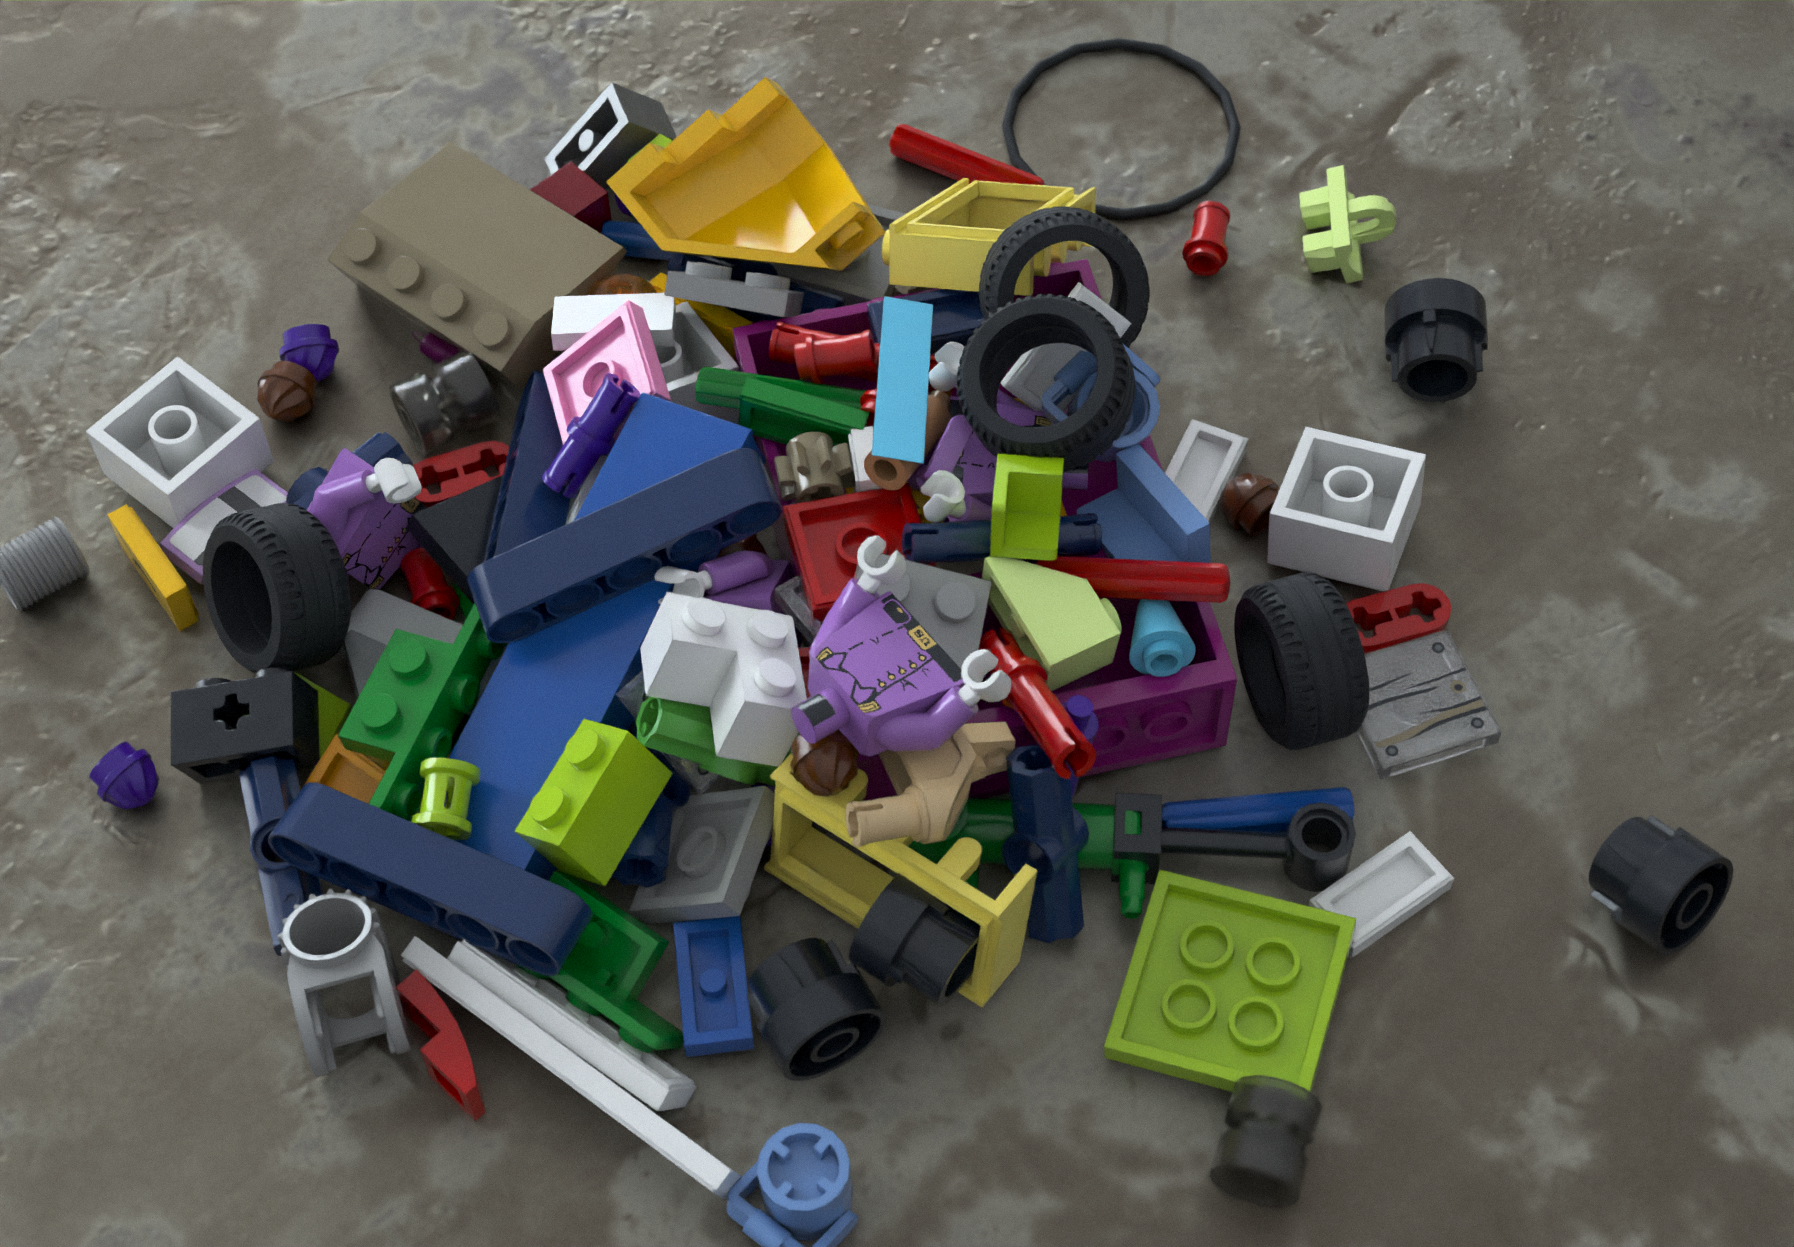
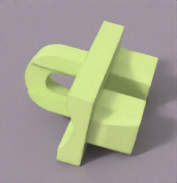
[1299,165,1396,284]

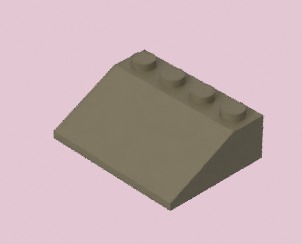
[327,141,627,392]

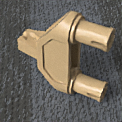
[845,722,1015,847]

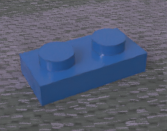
[673,916,754,1057]

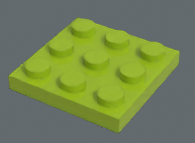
[1104,869,1356,1111]

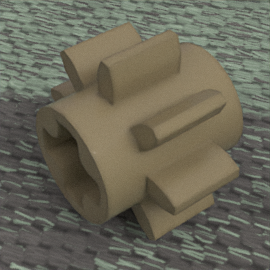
[774,432,855,503]

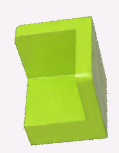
[990,454,1064,561]

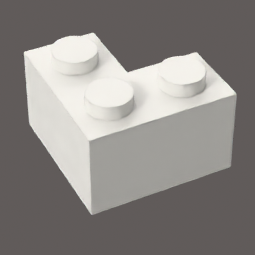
[640,592,807,767]

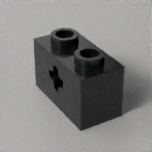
[171,667,320,784]

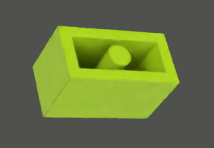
[514,719,673,886]

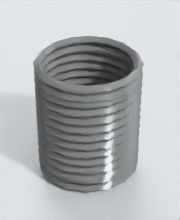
[0,516,90,611]

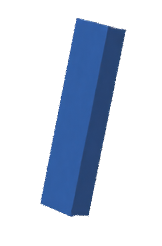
[444,392,766,881]

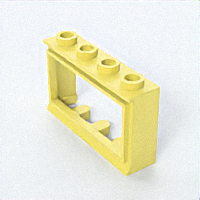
[882,178,1096,296]
[764,753,1037,1008]

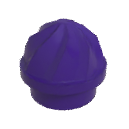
[279,324,339,382]
[89,742,159,809]

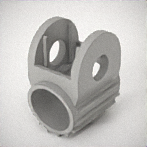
[278,889,412,1078]

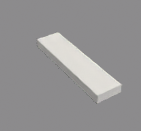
[447,940,697,1111]

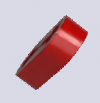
[413,441,509,508]
[1346,583,1452,662]

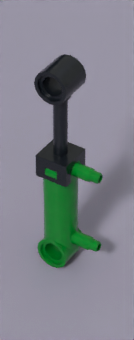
[908,792,1356,919]

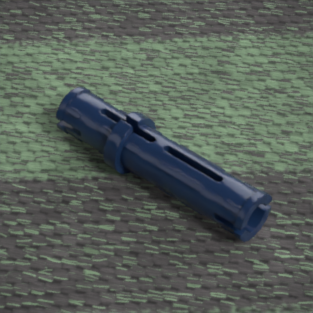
[902,513,1102,564]

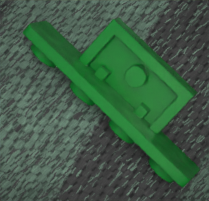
[338,603,506,822]
[516,871,684,1053]

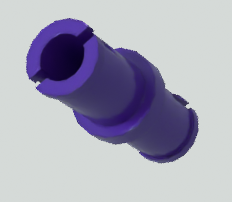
[542,373,641,499]

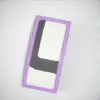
[160,469,288,584]

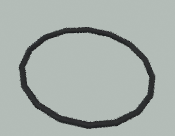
[1002,38,1241,219]

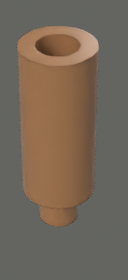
[864,390,951,490]

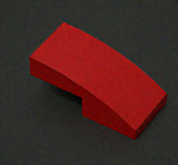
[396,969,486,1122]

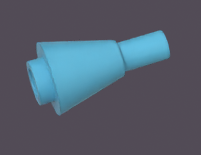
[1129,599,1196,677]

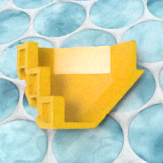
[606,77,885,271]

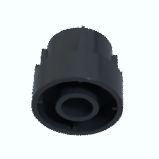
[1384,278,1488,403]
[1589,815,1733,955]
[849,873,981,1006]
[747,938,887,1081]

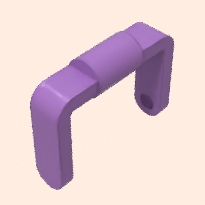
[908,415,973,491]

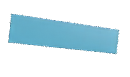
[872,296,933,464]

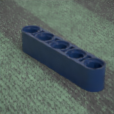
[483,369,571,562]
[467,448,782,643]
[268,782,593,976]

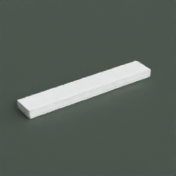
[401,936,741,1201]

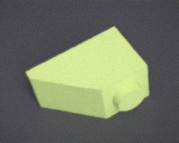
[981,556,1122,691]

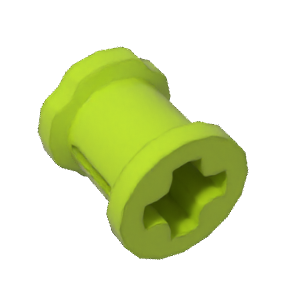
[411,758,481,840]

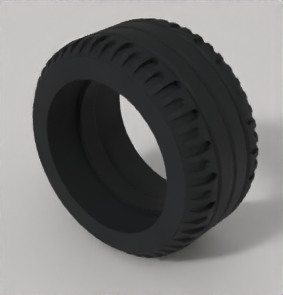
[979,206,1150,372]
[957,294,1135,473]
[203,503,351,674]
[1234,573,1370,750]

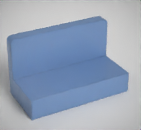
[1077,444,1211,563]

